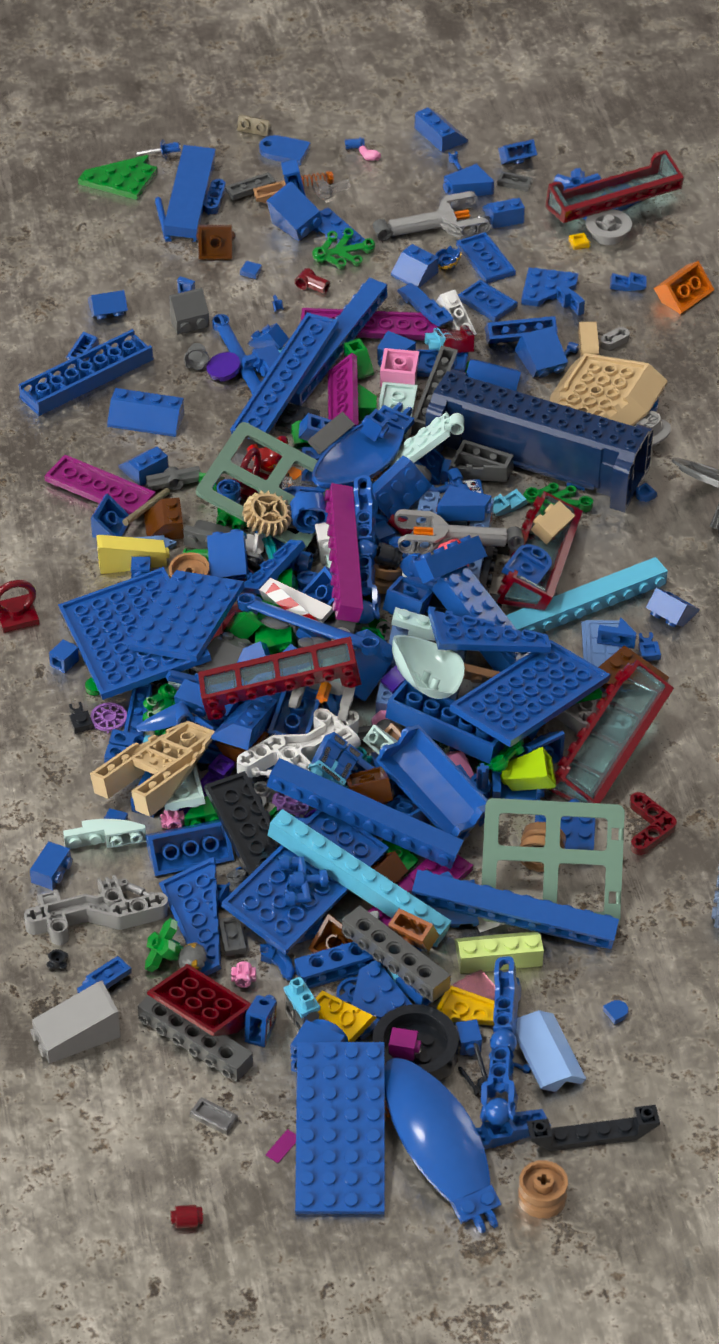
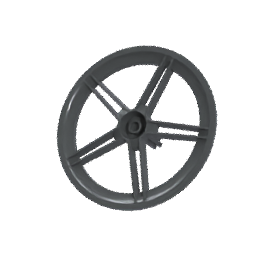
[672,458,719,530]

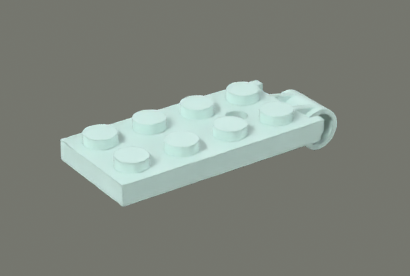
[377,382,417,439]
[389,412,464,468]
[164,765,205,811]

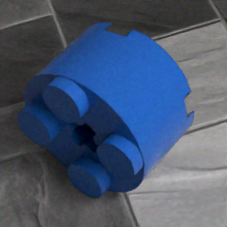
[290,491,328,533]

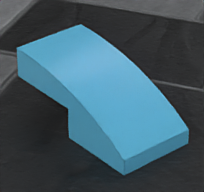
[493,489,528,516]

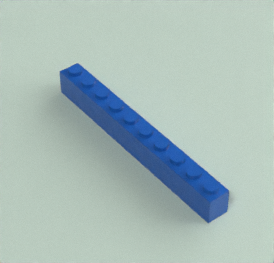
[289,278,388,406]
[266,758,464,869]
[411,870,619,950]

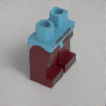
[425,325,475,352]

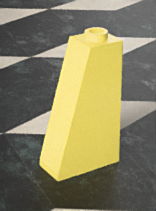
[96,535,170,574]

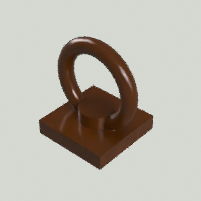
[196,225,236,259]

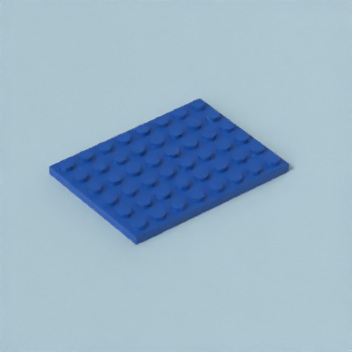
[58,567,212,700]

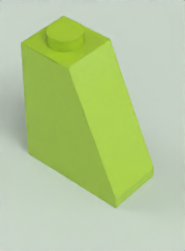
[500,747,556,791]

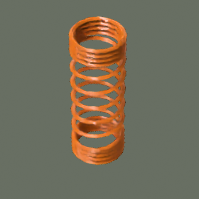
[301,171,334,187]

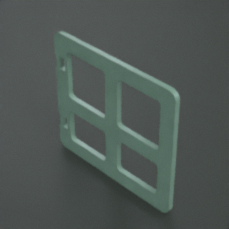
[196,422,329,551]
[481,798,625,924]

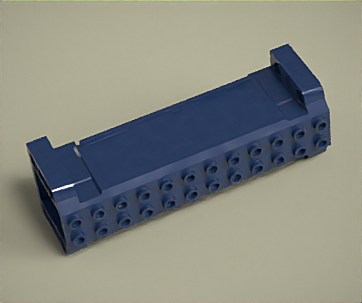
[425,369,654,513]

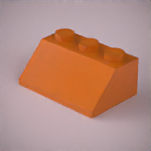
[654,261,715,314]

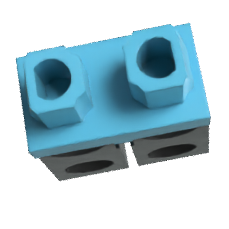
[284,977,320,1032]

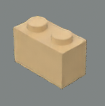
[531,500,575,545]

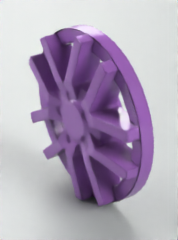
[91,703,127,733]
[272,792,309,817]

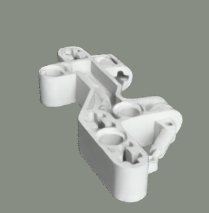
[237,708,361,778]

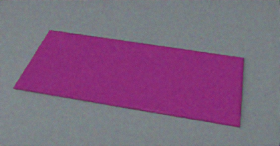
[265,1129,296,1163]

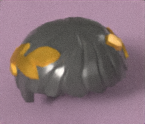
[178,943,207,972]

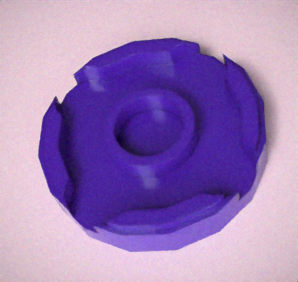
[206,352,241,381]

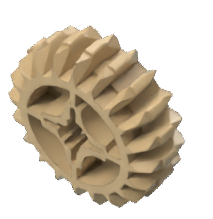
[242,490,292,537]

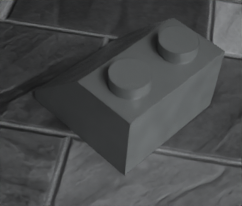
[169,288,210,334]

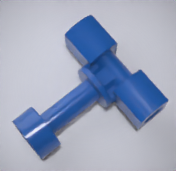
[428,468,470,494]

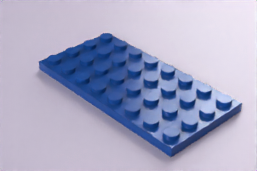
[450,640,610,747]
[221,810,389,955]
[295,1042,385,1214]

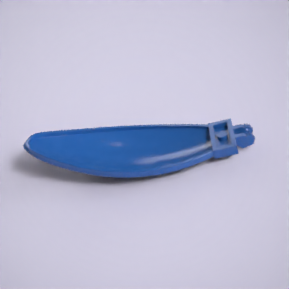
[312,402,414,489]
[384,1058,502,1234]

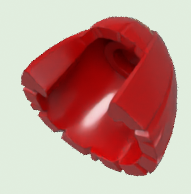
[247,436,288,472]

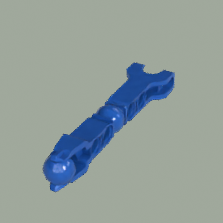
[354,475,381,624]
[480,956,521,1126]

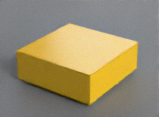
[569,233,590,250]

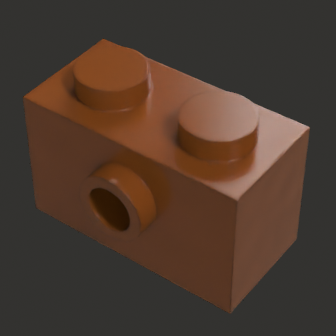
[388,908,439,952]

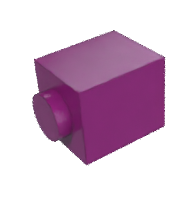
[389,1027,421,1061]

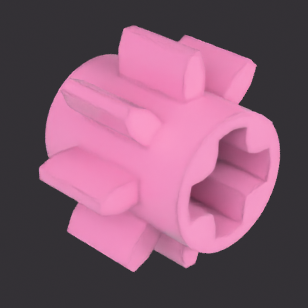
[160,810,185,830]
[231,961,256,988]

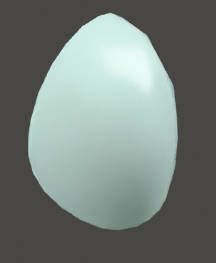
[392,635,465,699]

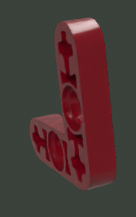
[629,792,677,855]

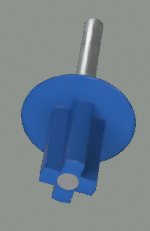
[136,139,181,159]

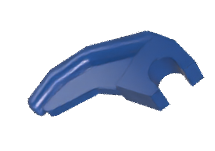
[260,944,295,981]

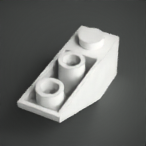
[436,290,477,335]

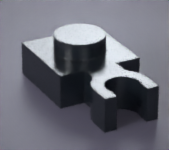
[69,702,93,734]

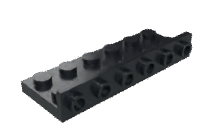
[204,771,281,876]

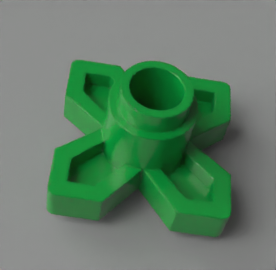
[145,918,183,972]

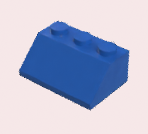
[415,107,468,152]
[467,358,522,391]

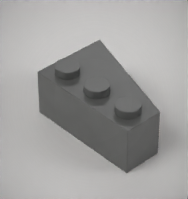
[449,440,514,482]

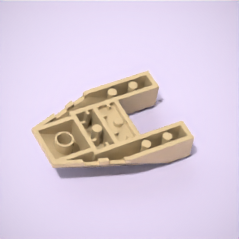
[90,721,215,817]

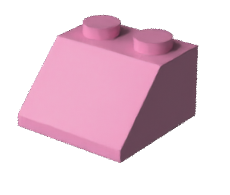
[380,348,419,387]

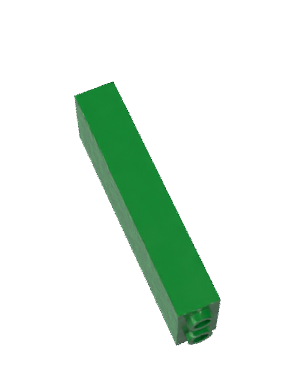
[255,568,298,655]

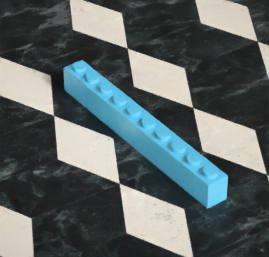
[506,557,668,633]
[268,809,451,947]

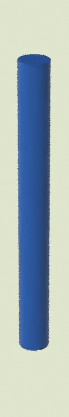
[155,197,172,242]

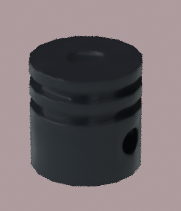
[374,542,403,570]

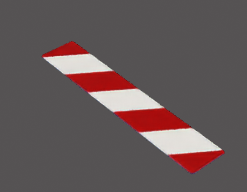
[266,583,318,633]

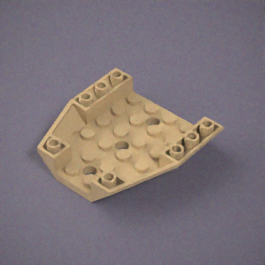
[550,353,668,426]

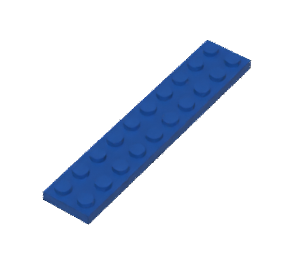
[230,312,339,440]

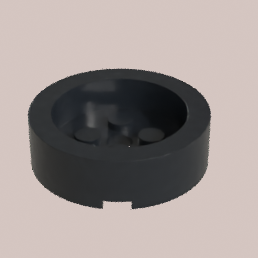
[373,1004,458,1081]

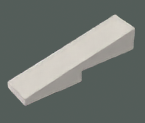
[259,578,333,623]

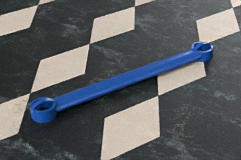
[212,314,261,395]
[237,593,380,655]

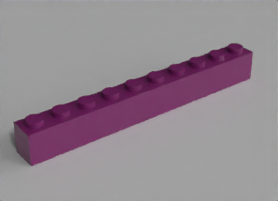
[325,483,363,623]

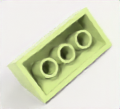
[454,931,544,974]

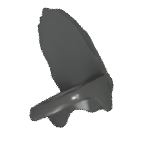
[184,343,209,370]

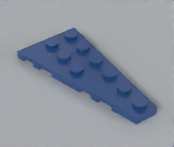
[428,606,551,653]
[159,857,222,976]

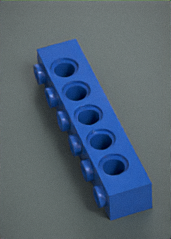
[294,941,422,989]

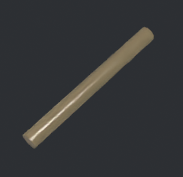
[122,488,170,526]

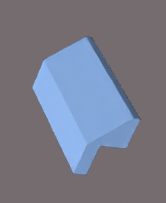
[515,1010,586,1092]

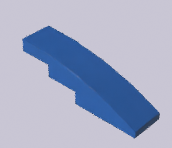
[476,1109,551,1149]

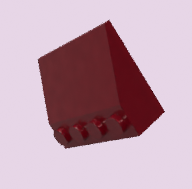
[147,964,251,1036]

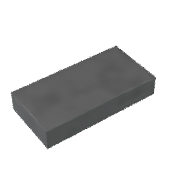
[190,1097,238,1135]

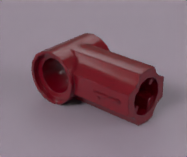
[294,268,331,295]

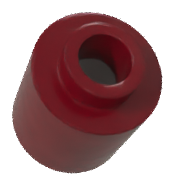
[170,1205,203,1229]

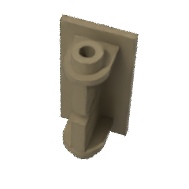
[237,114,272,137]

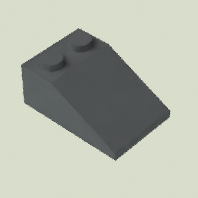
[191,632,253,672]

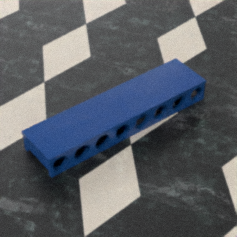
[164,145,215,242]
[19,329,154,416]

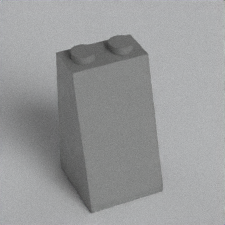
[30,981,121,1064]

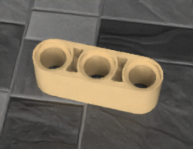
[578,322,599,356]

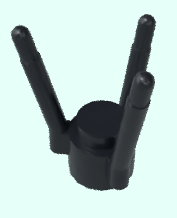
[458,1043,490,1098]

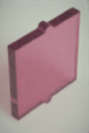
[452,970,495,1001]

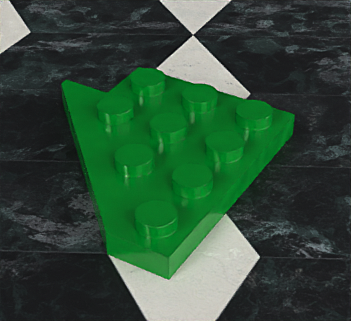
[78,155,158,200]

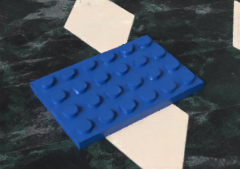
[127,570,245,662]

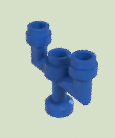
[278,855,328,906]

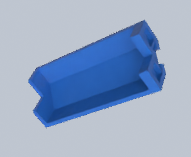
[376,724,488,840]

